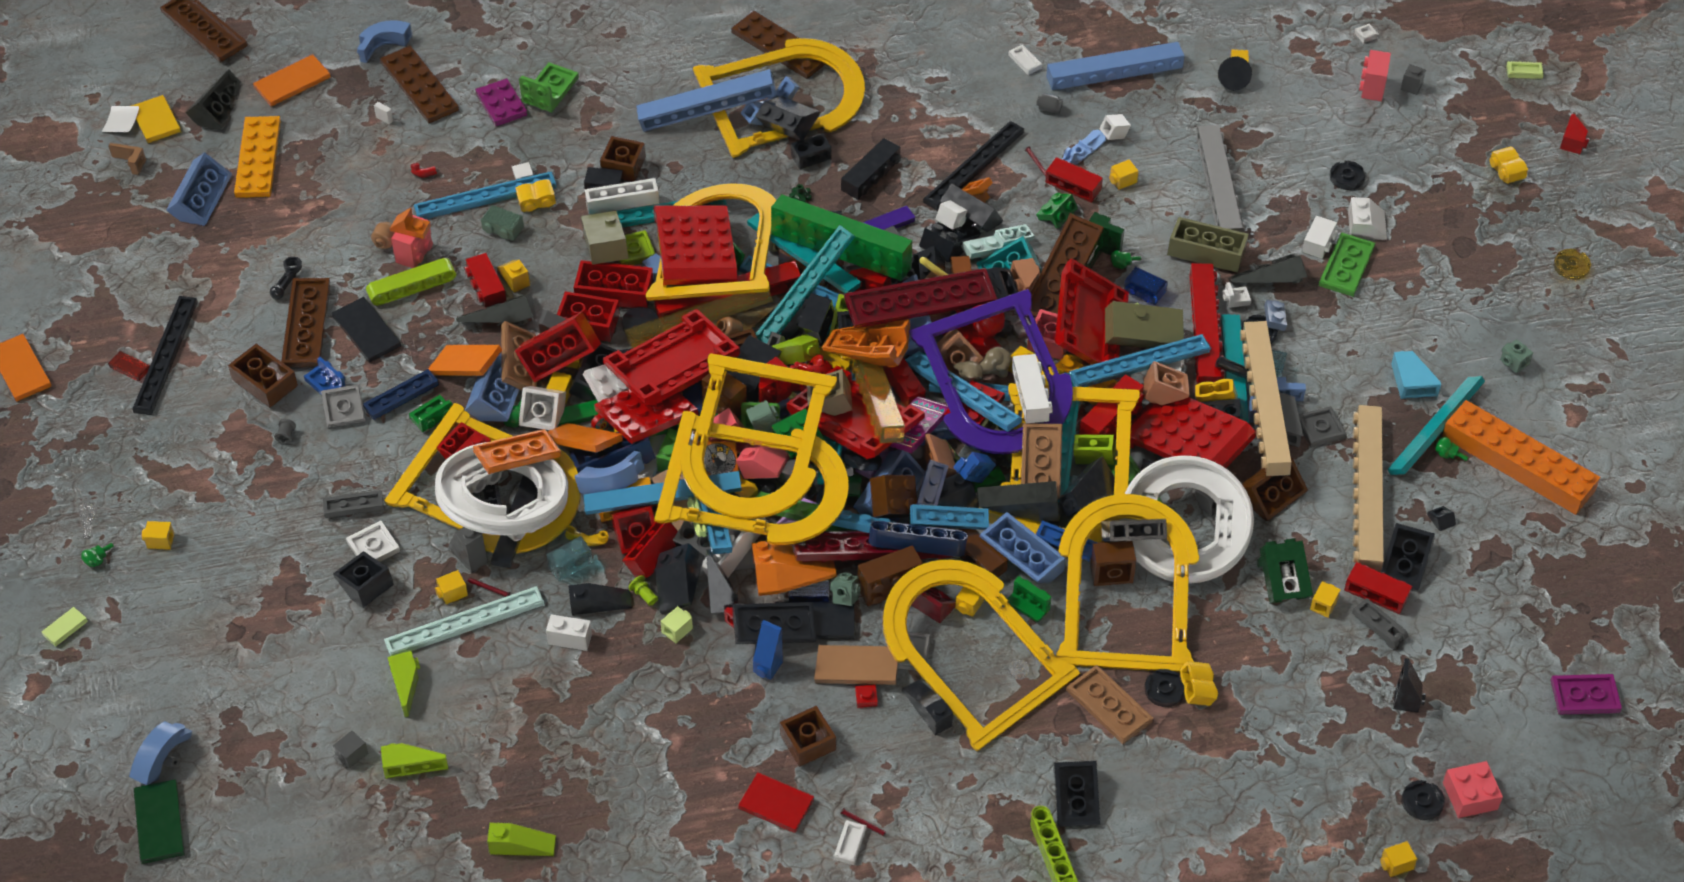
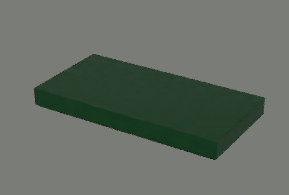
[133,779,185,864]

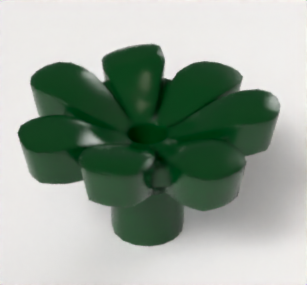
[789,184,812,203]

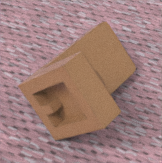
[109,143,146,175]

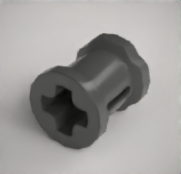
[274,419,296,444]

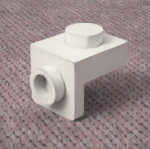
[1222,282,1251,308]

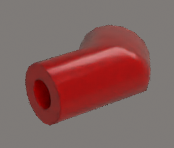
[410,163,437,178]

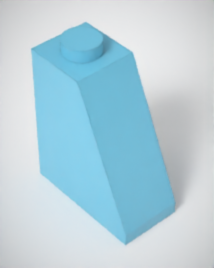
[1391,351,1441,399]

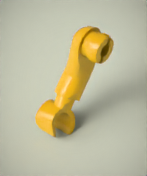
[565,525,609,547]

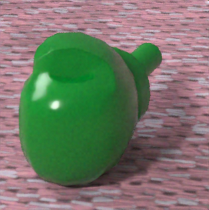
[1110,250,1141,269]
[503,400,521,428]
[1435,437,1469,461]
[81,543,114,568]

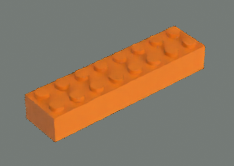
[1442,400,1601,515]

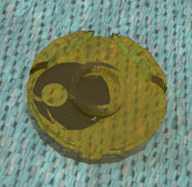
[1553,249,1591,280]

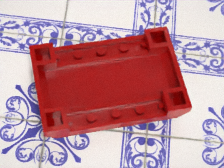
[653,205,737,285]
[1055,258,1129,380]
[603,309,740,406]
[787,366,925,459]
[1130,397,1256,468]

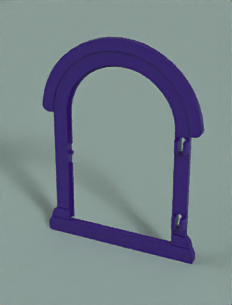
[909,289,1073,454]

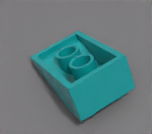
[977,236,1042,273]

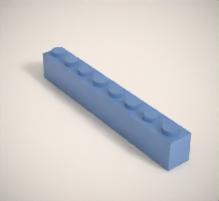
[1046,42,1184,90]
[637,69,777,132]

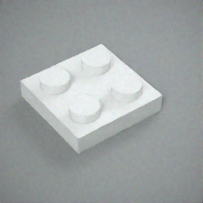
[583,365,629,402]
[346,521,400,562]

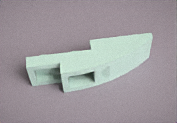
[962,224,1035,259]

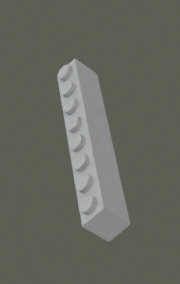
[1196,125,1245,233]

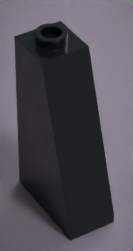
[1058,456,1115,517]

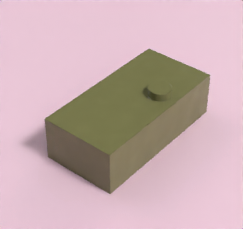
[581,210,629,265]
[1167,217,1249,273]
[1105,301,1184,349]

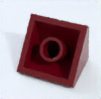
[911,587,956,624]

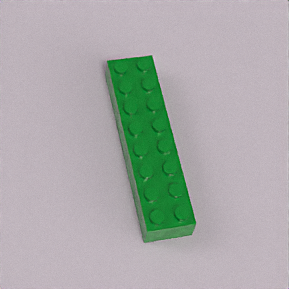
[771,194,913,281]

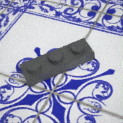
[323,490,384,518]

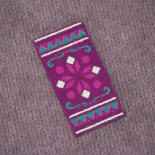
[890,396,948,453]

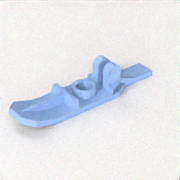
[1062,130,1106,165]

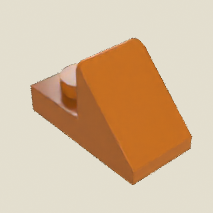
[962,177,993,203]
[390,208,431,239]

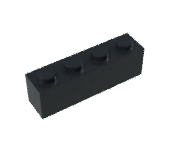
[841,138,901,200]

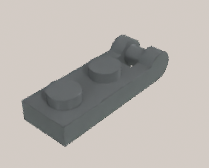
[1352,598,1408,649]

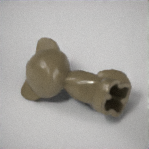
[954,347,1011,382]

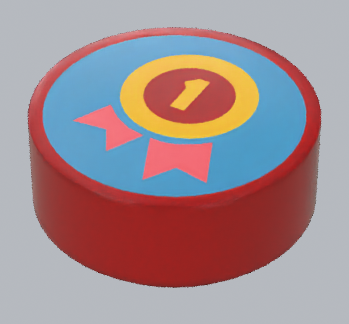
[591,414,609,430]

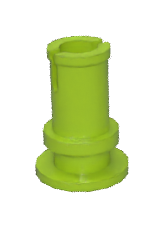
[628,575,658,606]

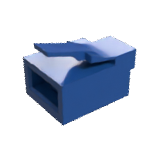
[953,452,996,483]

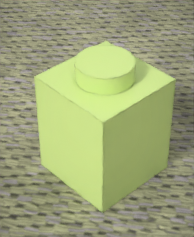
[661,606,693,643]

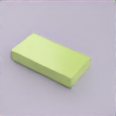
[1506,61,1544,79]
[42,607,88,647]

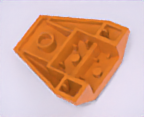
[822,319,910,367]
[751,541,837,596]

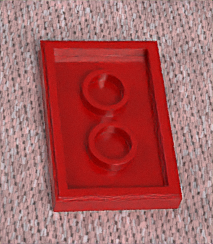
[738,772,814,833]

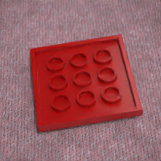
[594,389,699,444]

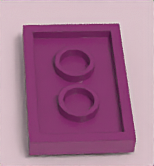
[475,78,528,127]
[1550,674,1622,715]

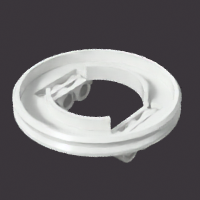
[435,442,568,541]
[1120,456,1254,584]

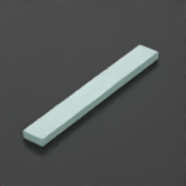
[384,586,544,656]

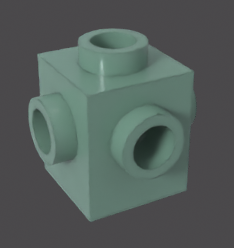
[1500,339,1533,374]
[830,573,861,606]

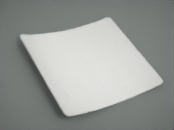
[102,106,139,132]

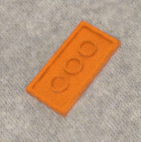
[253,54,331,107]
[0,334,52,402]
[428,345,503,376]
[547,423,623,453]
[473,429,561,474]

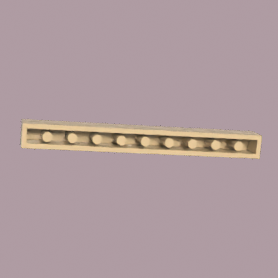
[1240,321,1291,476]
[1353,405,1383,572]

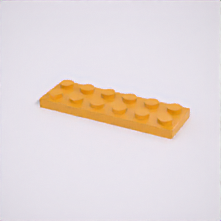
[234,116,281,198]

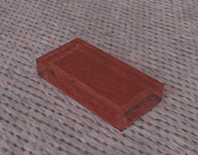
[108,351,150,381]

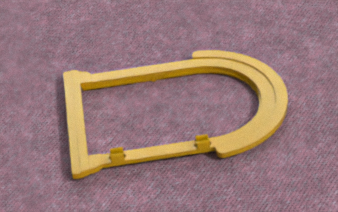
[693,38,865,158]
[646,184,776,301]
[680,353,837,519]
[1001,383,1140,548]
[384,403,581,554]
[655,411,849,545]
[1056,494,1199,673]
[883,560,1080,752]

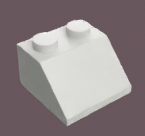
[1348,197,1387,240]
[519,386,566,430]

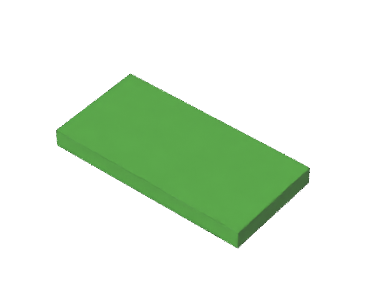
[1319,232,1376,297]

